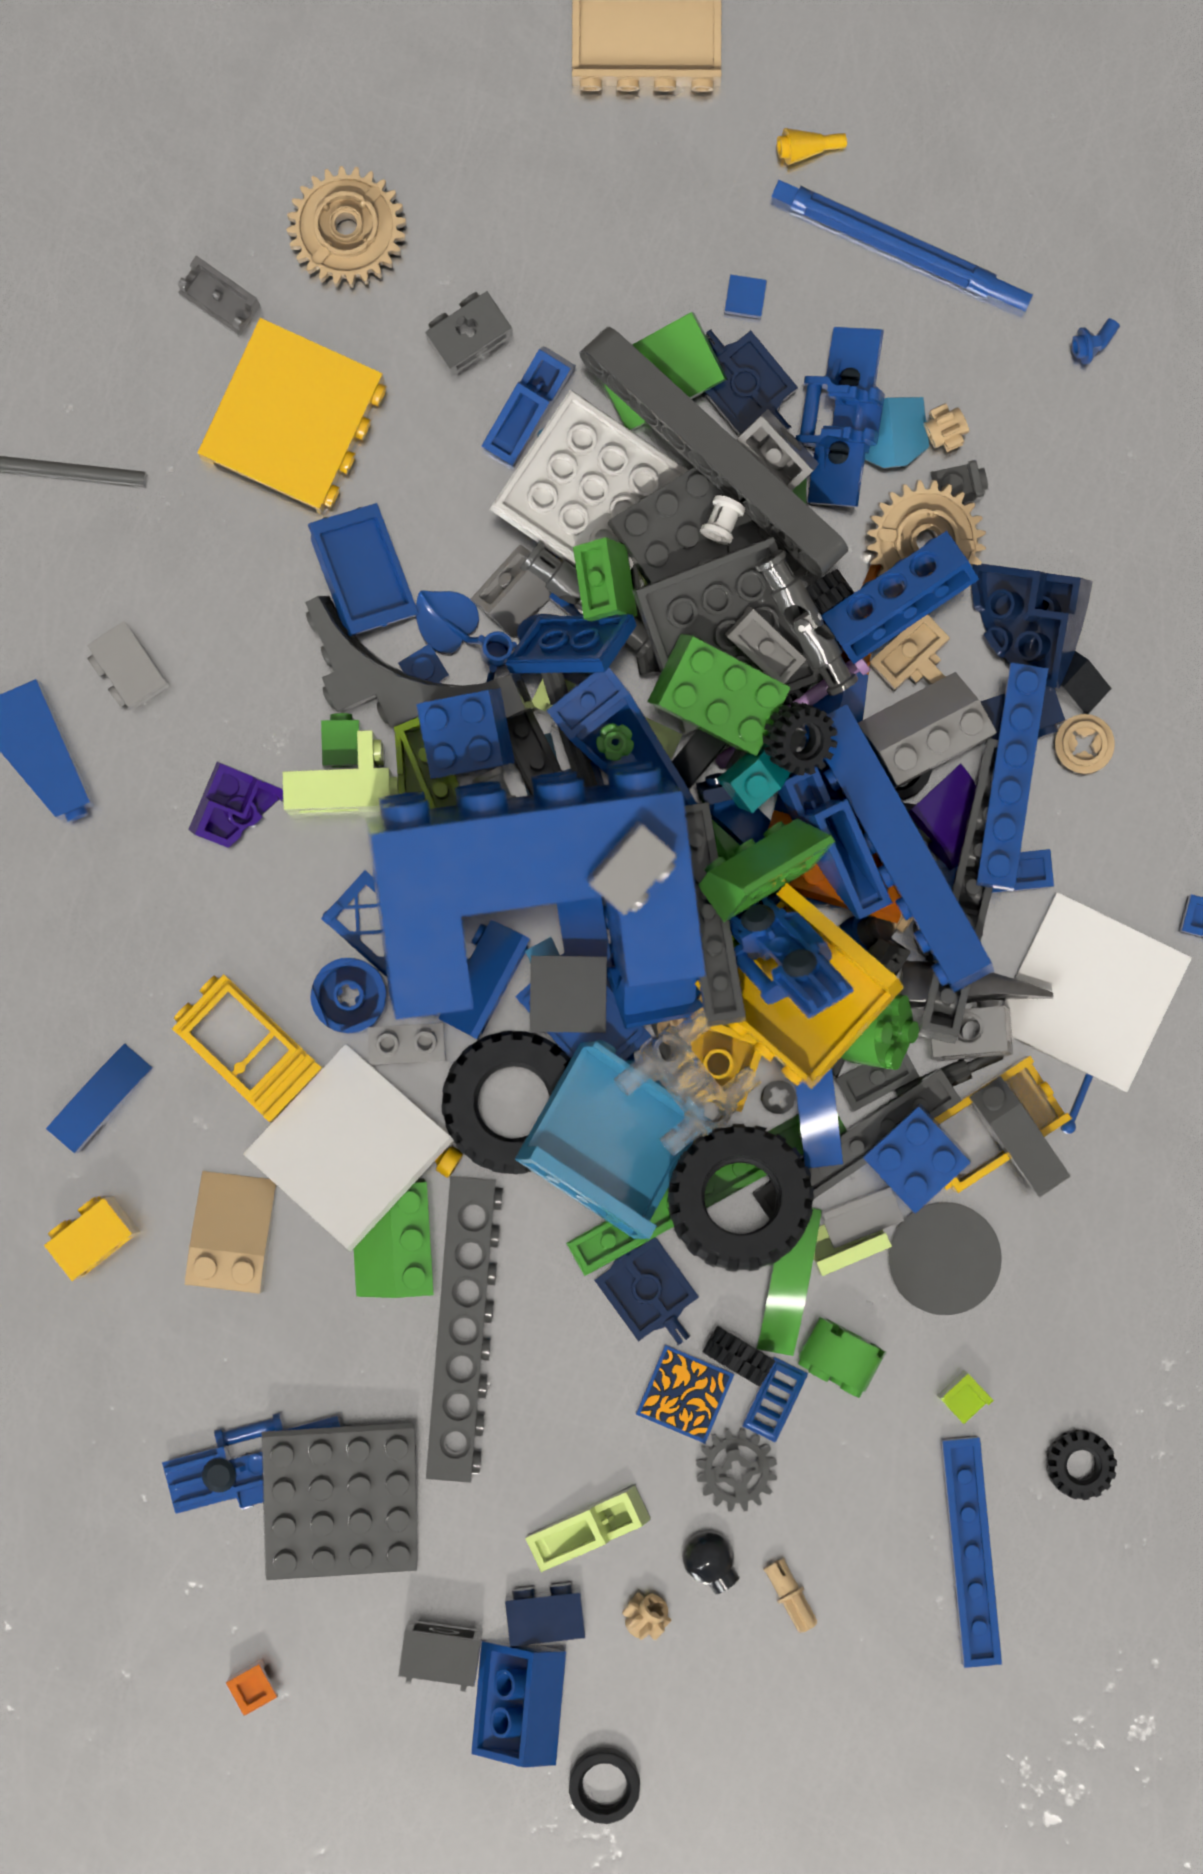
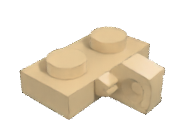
[870,615,950,690]

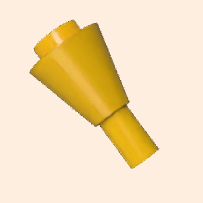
[777,128,847,165]

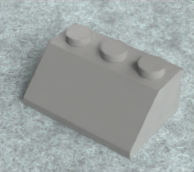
[858,672,997,789]

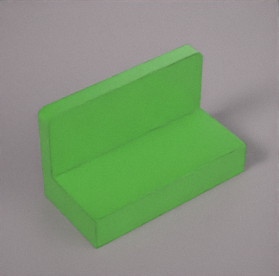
[573,537,637,622]

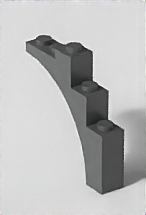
[305,596,535,728]

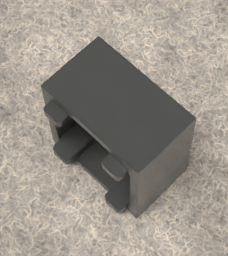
[398,1621,483,1692]

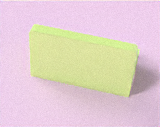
[814,1224,892,1276]

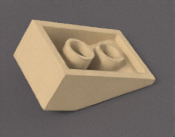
[184,1171,277,1294]

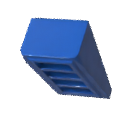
[741,1357,808,1443]

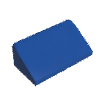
[616,978,696,1015]

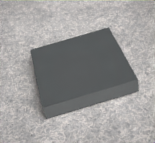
[530,956,607,1033]

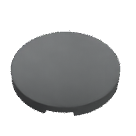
[888,1202,1002,1315]

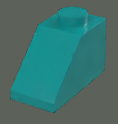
[717,734,791,813]

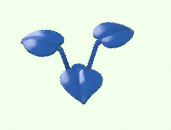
[416,590,559,682]

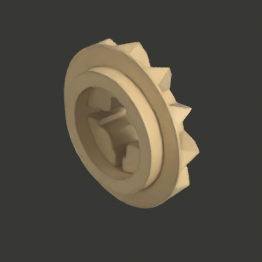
[1055,714,1115,774]

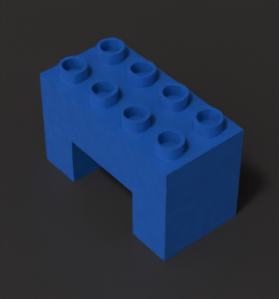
[365,761,706,1020]

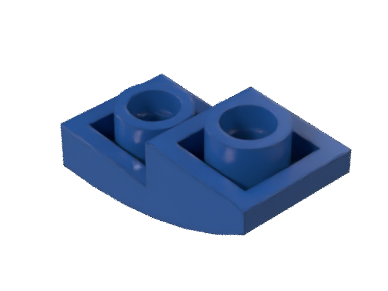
[709,800,771,846]

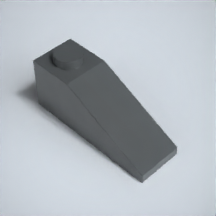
[969,1076,1071,1198]

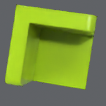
[937,1370,994,1424]

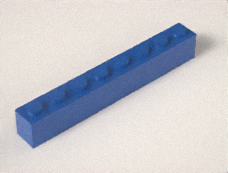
[806,704,994,992]

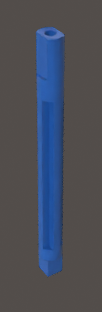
[771,180,1033,312]

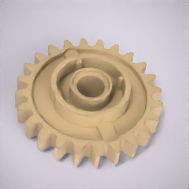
[286,166,407,288]
[865,480,986,594]

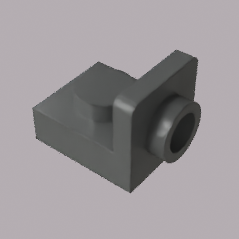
[929,460,988,505]
[867,937,911,976]

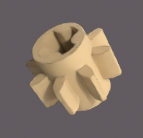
[924,403,969,452]
[622,1592,672,1641]

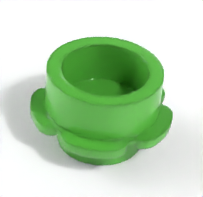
[596,723,634,761]

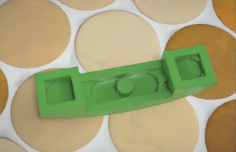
[756,1207,822,1356]

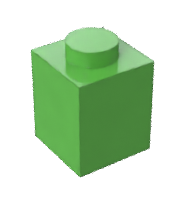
[321,713,361,769]

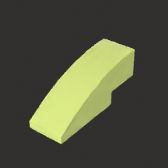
[525,1485,651,1572]

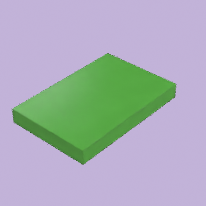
[604,312,727,431]

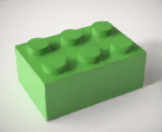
[647,634,791,756]

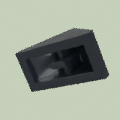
[1055,651,1112,714]

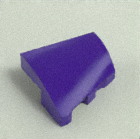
[188,761,283,848]
[908,763,976,870]

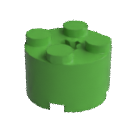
[841,994,919,1070]
[797,1316,886,1398]

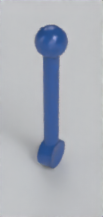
[1061,1073,1093,1134]

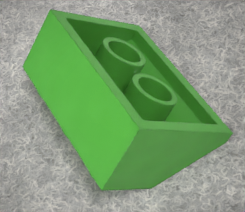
[698,819,835,922]
[353,1179,434,1298]

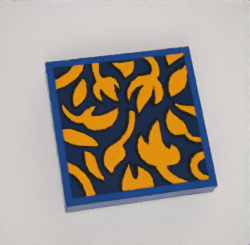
[636,1344,735,1444]

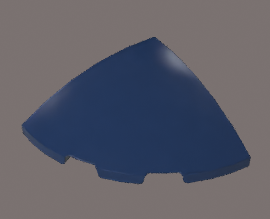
[972,564,1093,689]

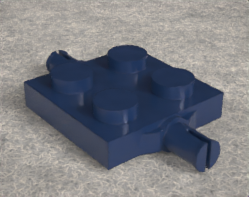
[703,329,798,436]
[594,1237,699,1345]

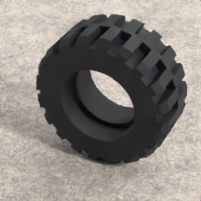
[441,1030,571,1174]
[668,1124,814,1272]

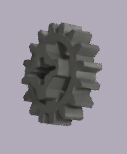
[696,1429,778,1512]

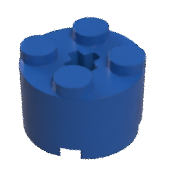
[310,958,388,1034]

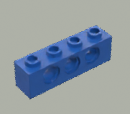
[821,531,979,664]

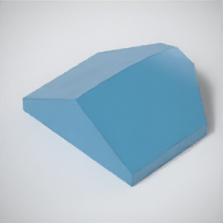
[865,397,929,468]

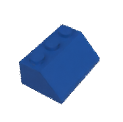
[438,919,532,1040]
[471,1641,566,1768]

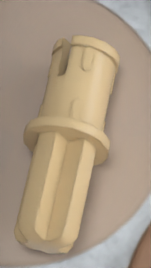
[763,1557,817,1633]

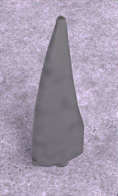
[899,960,1053,1009]

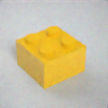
[670,1016,762,1112]
[44,1196,141,1281]

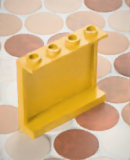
[197,318,387,514]
[695,883,904,1089]

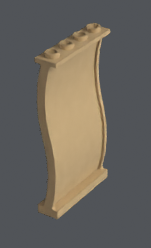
[572,0,722,92]

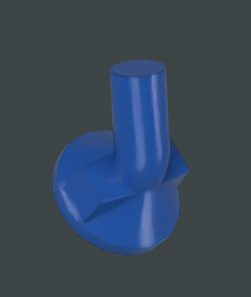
[1072,318,1120,364]

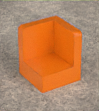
[226,1659,278,1716]

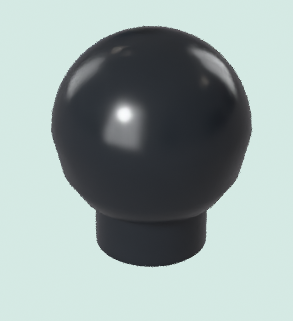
[682,1531,740,1594]

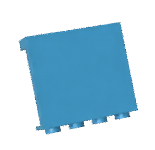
[515,1040,714,1239]

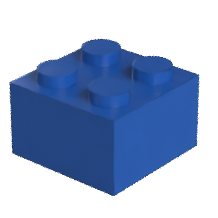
[416,688,515,779]
[863,1104,972,1214]

